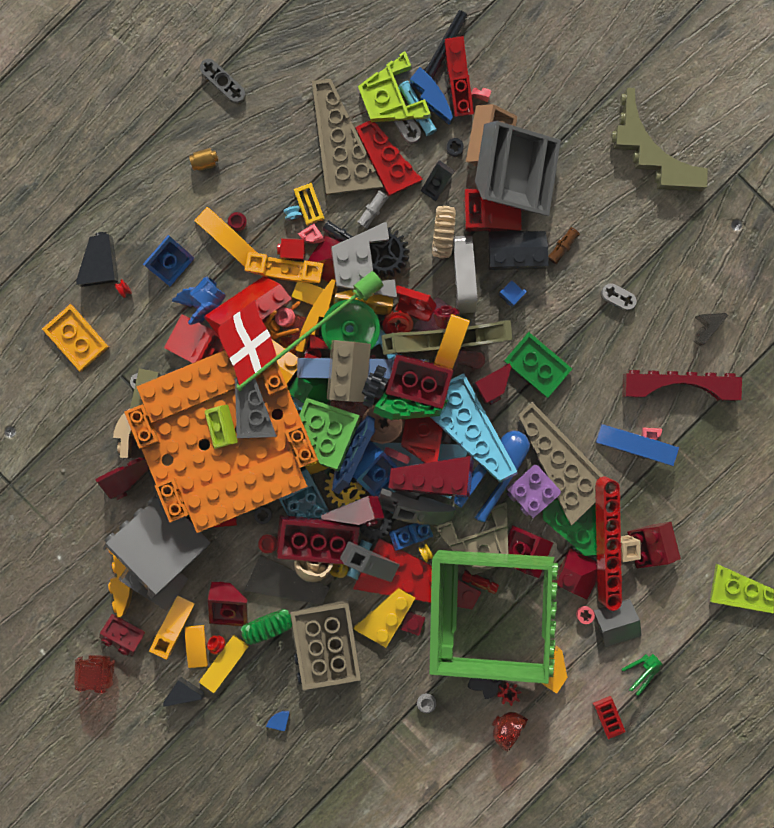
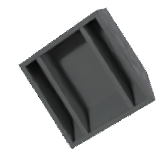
[475,121,561,216]

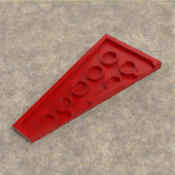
[353,538,481,609]

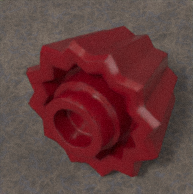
[433,305,460,329]

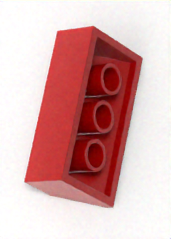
[204,276,292,336]

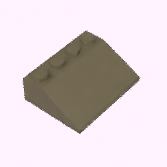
[291,600,361,690]

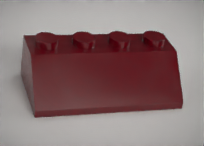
[277,515,360,564]

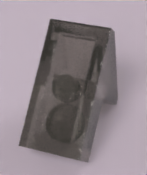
[694,313,729,346]

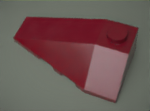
[95,457,150,500]

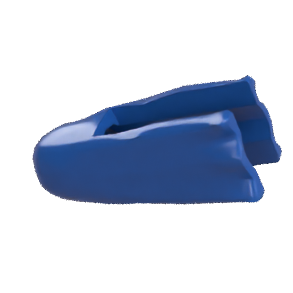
[454,431,530,523]

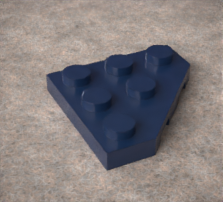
[332,415,376,494]

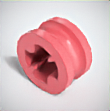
[576,606,595,624]

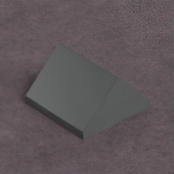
[593,599,642,647]

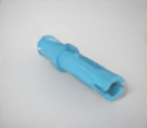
[398,81,437,136]

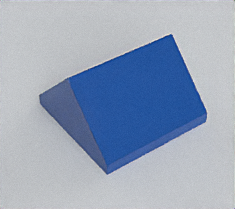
[143,235,194,286]

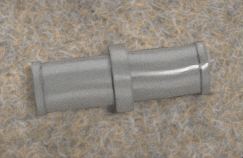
[357,191,389,229]

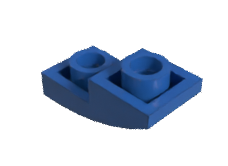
[389,523,433,550]

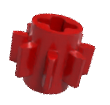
[497,681,521,706]

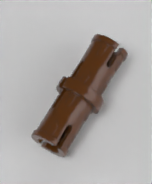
[548,227,580,265]

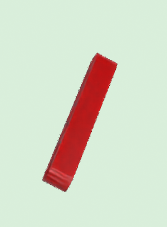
[595,476,622,611]

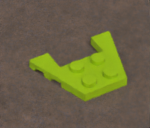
[358,51,431,122]

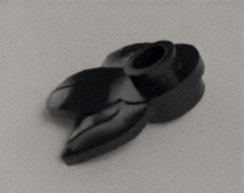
[468,678,503,699]

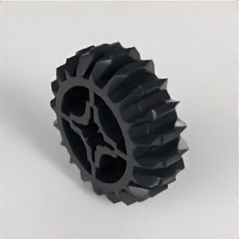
[369,227,410,279]

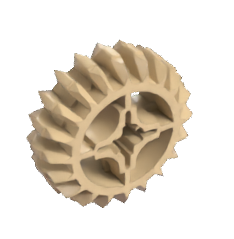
[432,206,456,258]

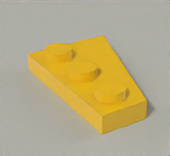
[353,588,415,648]

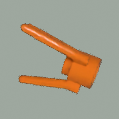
[263,301,300,340]

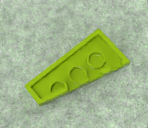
[710,564,774,613]

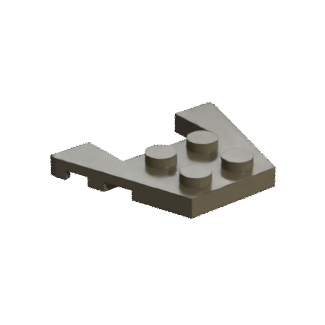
[436,502,508,576]

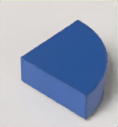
[266,711,290,731]

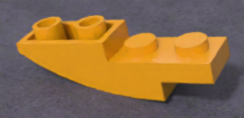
[108,550,133,617]

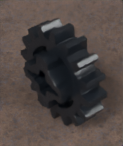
[362,365,388,408]

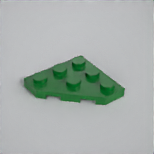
[373,392,448,420]
[542,499,597,556]

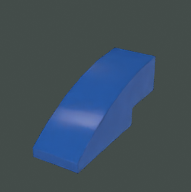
[410,67,453,125]

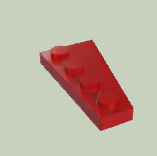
[355,120,423,197]

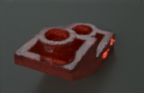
[279,313,307,356]

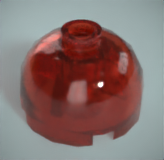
[492,712,528,752]

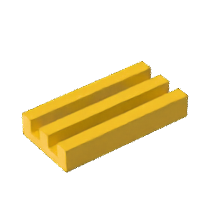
[294,183,325,226]

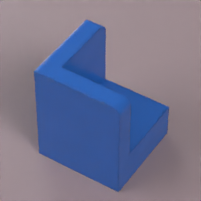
[498,280,527,308]

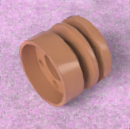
[362,404,405,444]

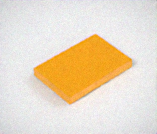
[42,304,109,372]

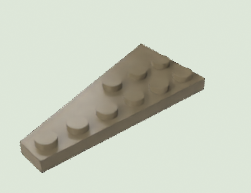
[518,402,609,526]

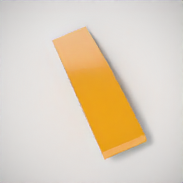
[295,280,338,352]

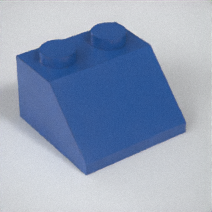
[352,441,398,496]

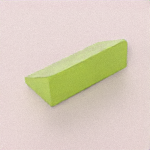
[204,405,238,449]

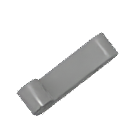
[453,235,477,313]

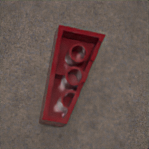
[389,456,474,498]

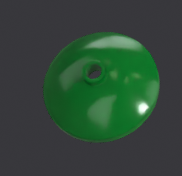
[321,299,380,350]

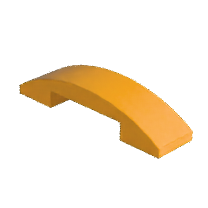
[194,207,257,267]
[245,252,324,283]
[434,314,470,369]

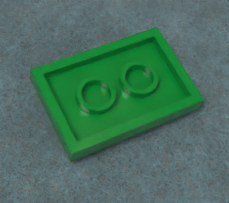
[504,332,572,398]

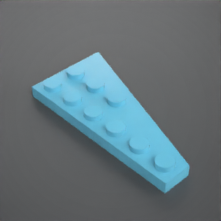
[430,373,517,482]

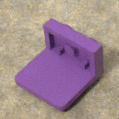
[507,465,561,518]

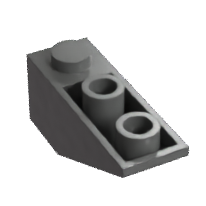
[340,541,400,582]

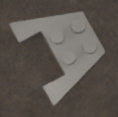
[331,222,397,298]

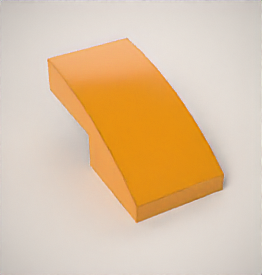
[185,625,208,668]

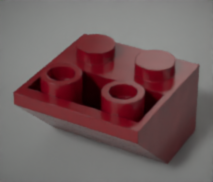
[627,522,681,568]

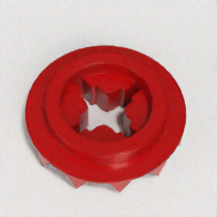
[383,310,413,334]

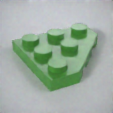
[299,398,361,471]

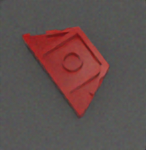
[401,417,443,463]

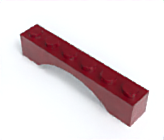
[622,370,742,401]

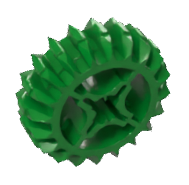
[241,609,293,645]

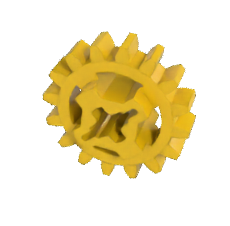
[325,473,365,507]

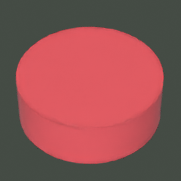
[275,307,295,327]

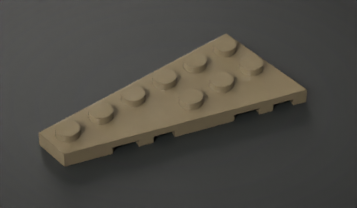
[312,79,383,195]

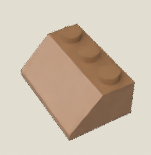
[466,104,517,166]

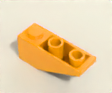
[149,596,195,660]

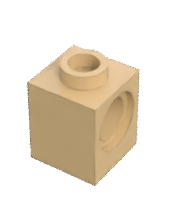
[621,535,641,562]

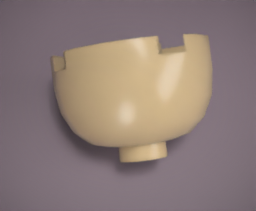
[294,560,333,582]

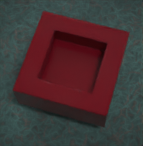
[401,611,425,636]

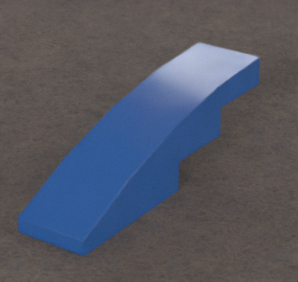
[596,424,679,466]

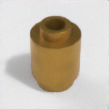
[189,148,219,171]

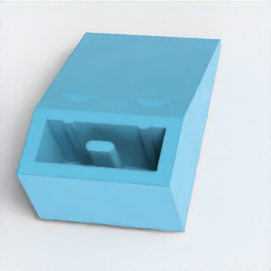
[279,466,330,519]

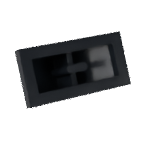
[163,677,205,707]

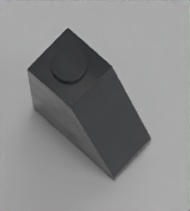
[76,232,119,287]

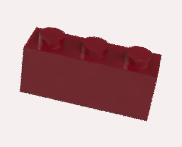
[386,354,453,408]

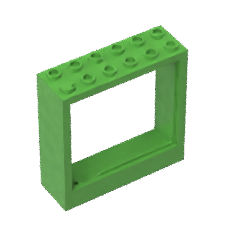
[430,550,558,684]

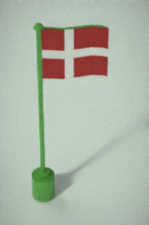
[218,271,384,391]

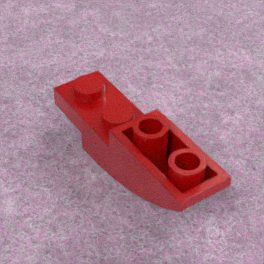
[444,36,474,117]

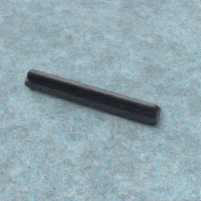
[425,10,467,79]

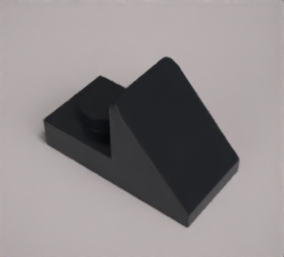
[421,160,455,202]

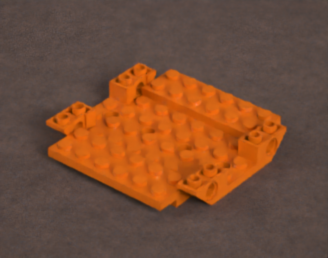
[124,350,318,533]

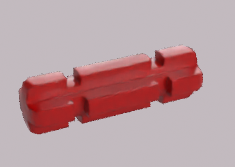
[462,570,499,594]

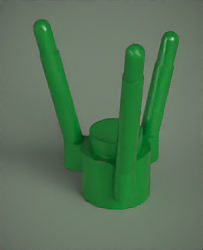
[621,654,663,696]

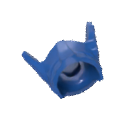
[172,276,226,325]

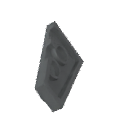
[235,378,277,438]

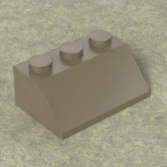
[327,340,371,402]

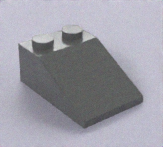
[118,568,188,611]

